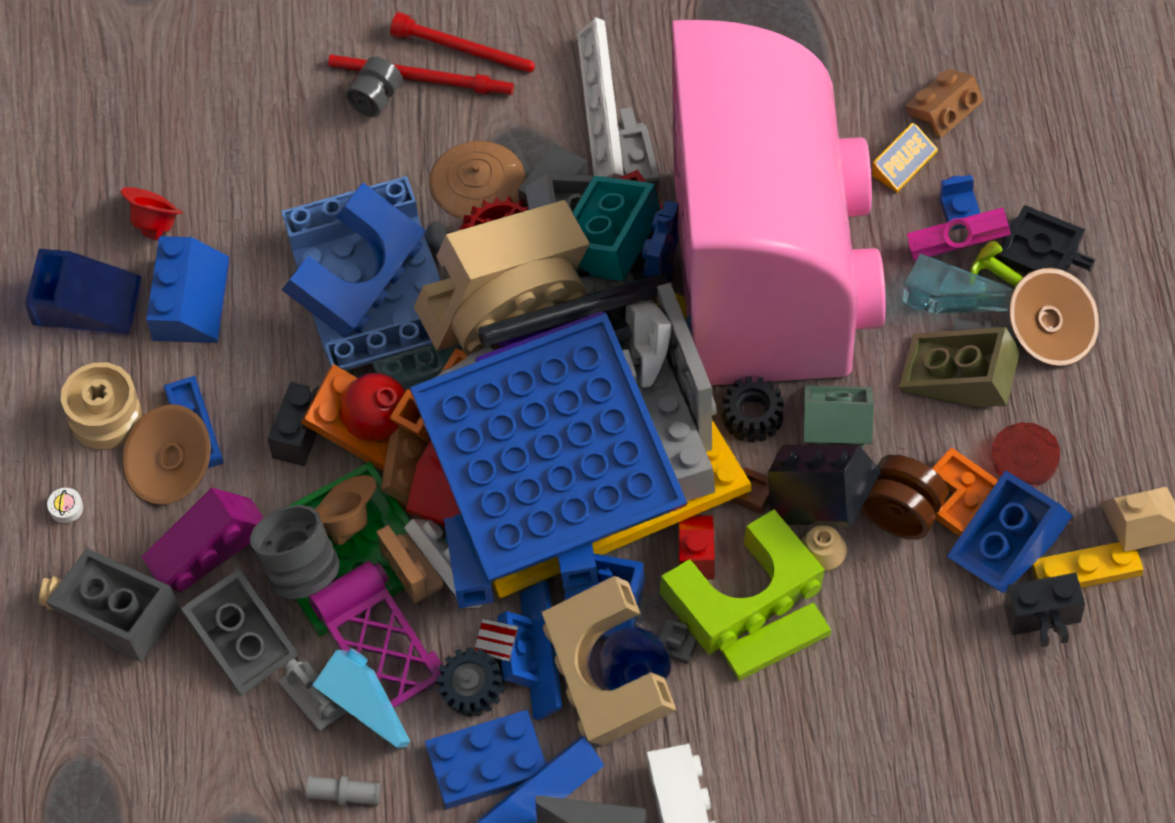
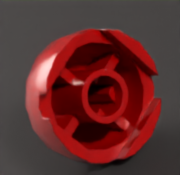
[340,373,405,443]

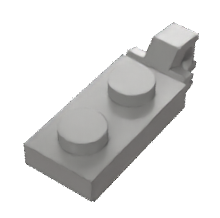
[618,107,660,186]

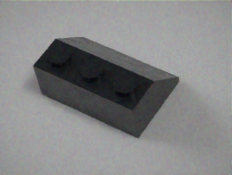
[768,445,881,526]

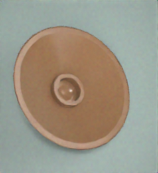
[429,141,525,219]
[1010,268,1099,366]
[123,404,211,505]

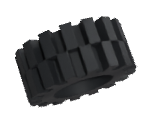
[722,376,784,443]

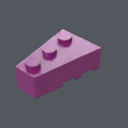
[141,487,264,592]

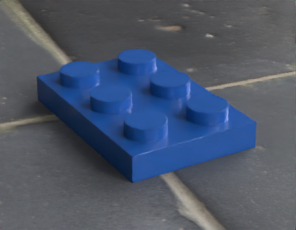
[425,710,546,809]

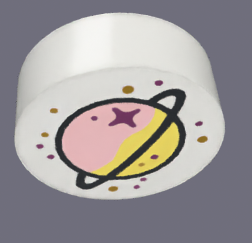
[47,488,83,523]

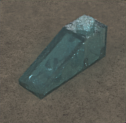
[903,254,1013,314]

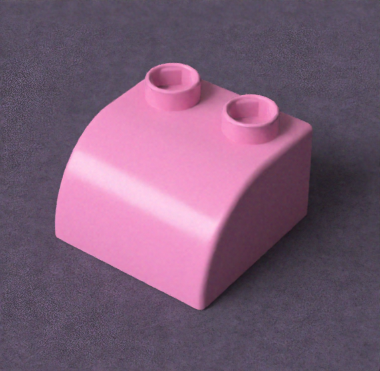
[671,20,886,386]

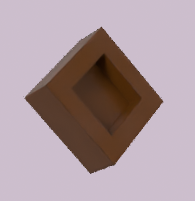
[730,467,770,514]

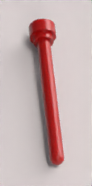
[390,12,535,73]

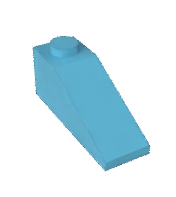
[312,648,410,748]

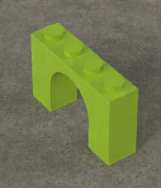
[659,510,825,655]

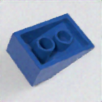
[947,470,1072,593]

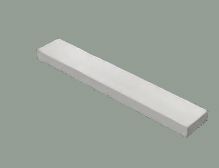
[577,18,624,179]

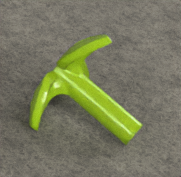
[968,241,1023,290]

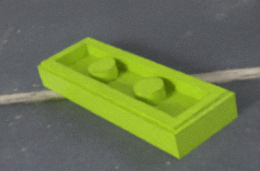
[721,602,831,681]

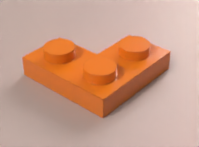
[932,447,998,537]

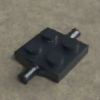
[997,205,1096,274]

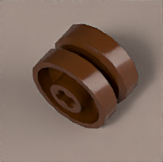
[861,455,949,540]

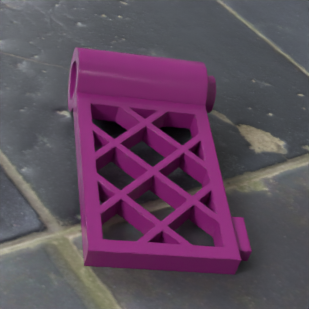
[308,561,443,708]

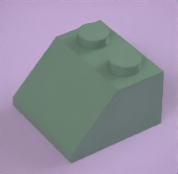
[803,385,874,448]

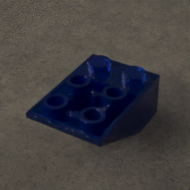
[25,248,142,334]

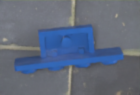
[497,581,562,720]

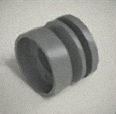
[250,505,340,599]

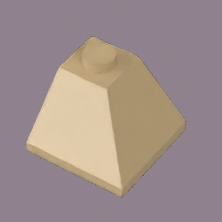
[1101,486,1175,552]

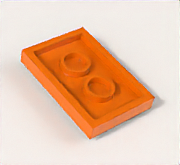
[301,364,411,472]

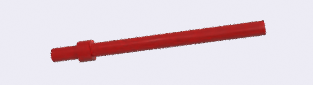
[328,54,515,95]

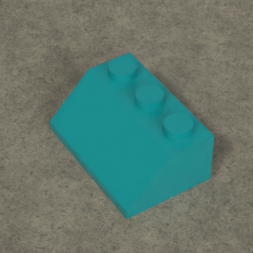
[573,175,661,281]

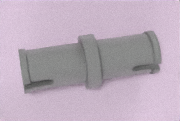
[306,776,381,806]

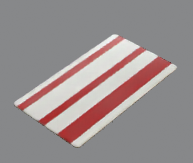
[474,619,518,661]

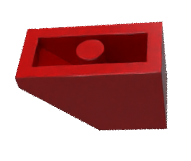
[679,515,715,580]

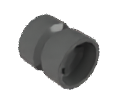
[345,56,403,117]

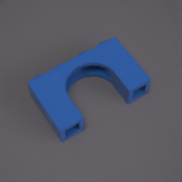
[282,182,426,338]
[444,513,599,608]

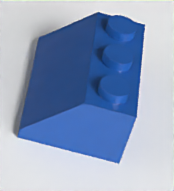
[146,236,230,343]

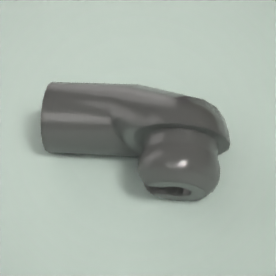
[425,221,448,252]

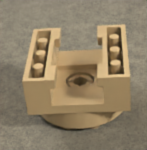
[414,200,590,356]

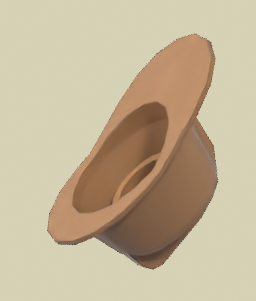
[314,475,377,545]

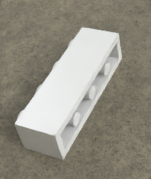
[647,744,715,823]

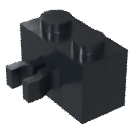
[1004,572,1085,647]

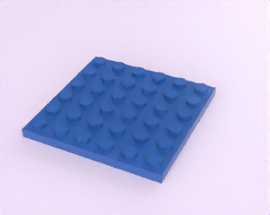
[410,313,687,583]

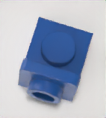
[939,175,980,230]

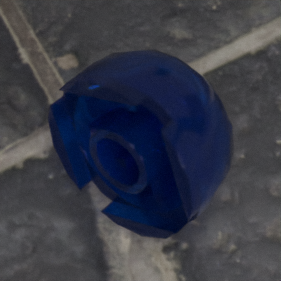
[598,627,671,690]

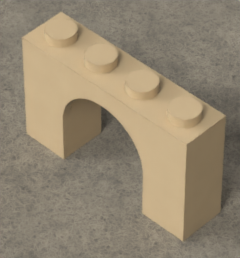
[542,576,677,746]

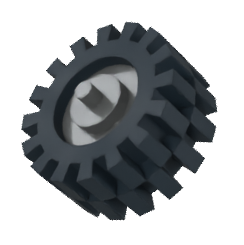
[436,647,505,717]

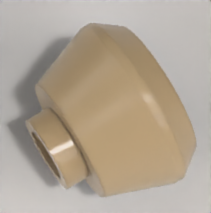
[801,526,847,571]

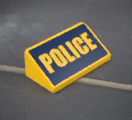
[872,123,938,193]

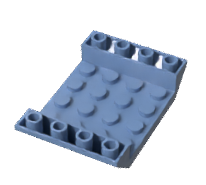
[281,176,441,371]

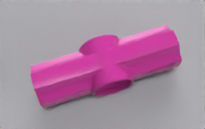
[907,207,1011,261]

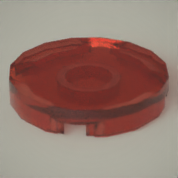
[992,422,1060,486]

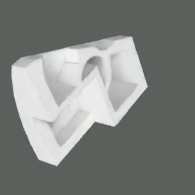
[625,300,672,387]

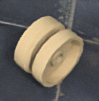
[60,362,142,449]

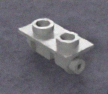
[278,659,348,732]

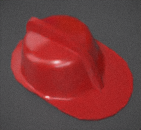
[120,187,183,240]

